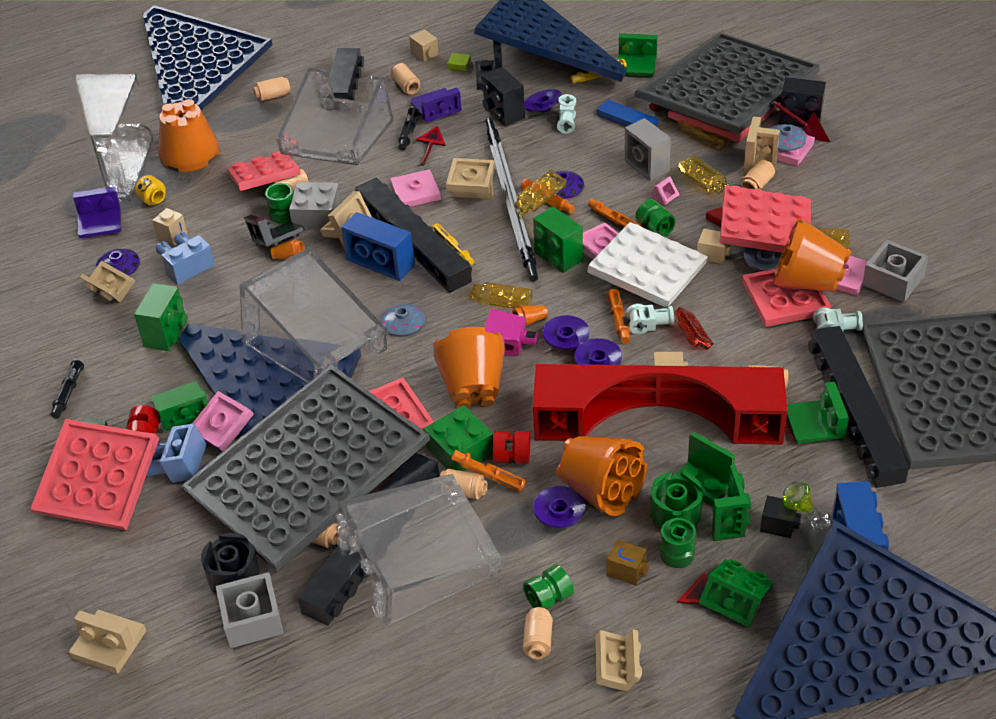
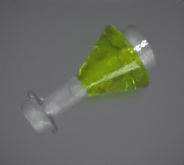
[783,482,831,531]

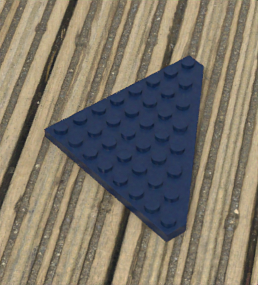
[474,0,627,82]
[143,5,273,110]
[179,323,361,436]
[732,521,996,719]

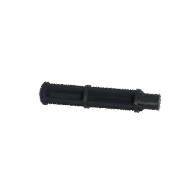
[398,107,419,151]
[51,360,84,418]

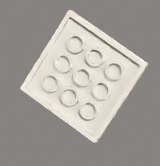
[587,222,708,308]

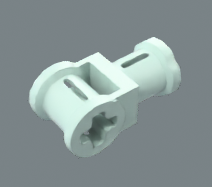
[557,94,576,134]
[626,304,674,335]
[813,307,863,331]

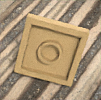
[744,116,780,175]
[446,158,495,199]
[320,191,372,249]
[69,610,146,674]

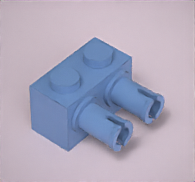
[156,232,215,285]
[147,423,207,483]

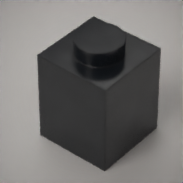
[760,495,802,538]

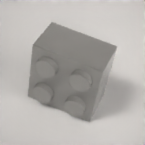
[624,118,671,181]
[289,182,341,229]
[862,240,928,302]
[216,572,284,648]

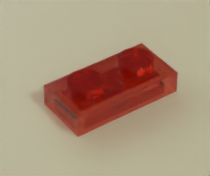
[674,307,714,350]

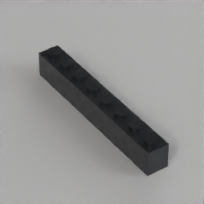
[355,177,472,293]
[808,326,909,488]
[298,453,440,626]

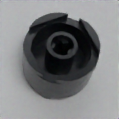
[201,533,259,593]

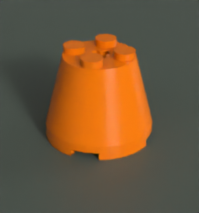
[158,99,219,172]
[773,219,851,293]
[433,327,505,408]
[556,436,648,516]

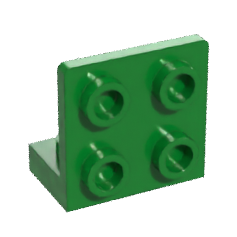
[617,33,658,77]
[152,381,208,431]
[787,382,849,444]
[675,432,735,506]
[712,464,751,541]
[699,559,774,627]

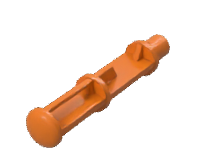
[521,179,575,214]
[587,199,643,228]
[606,289,630,344]
[451,450,526,493]

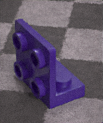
[410,87,462,122]
[73,186,121,238]

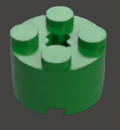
[650,472,703,528]

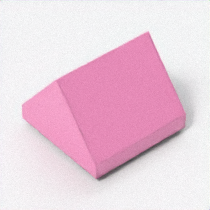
[652,176,680,205]

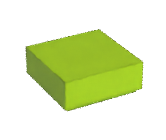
[447,53,471,71]

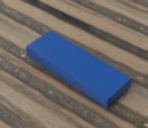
[597,100,658,126]

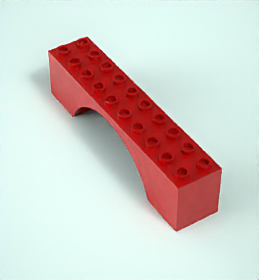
[533,364,787,445]

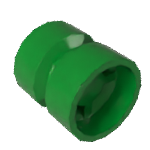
[265,183,293,223]
[635,199,676,237]
[660,518,696,568]
[523,564,574,610]

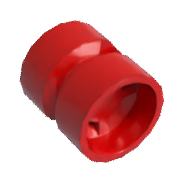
[126,405,160,435]
[493,431,531,464]

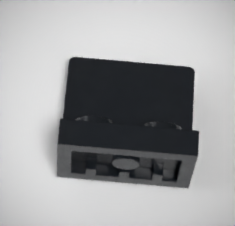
[475,40,502,90]
[244,214,305,248]

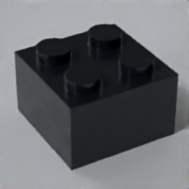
[481,67,525,126]
[778,77,826,127]

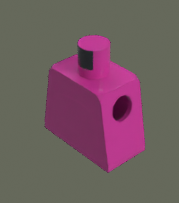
[485,309,538,356]

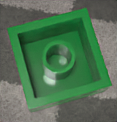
[533,207,583,273]
[134,283,187,351]
[424,405,494,471]

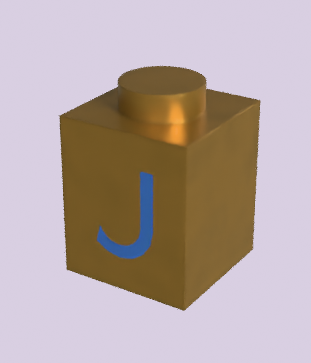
[607,540,650,586]

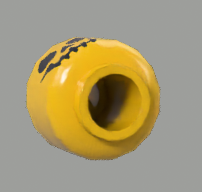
[135,175,166,206]

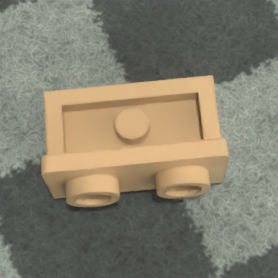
[80,261,135,303]
[595,629,642,692]

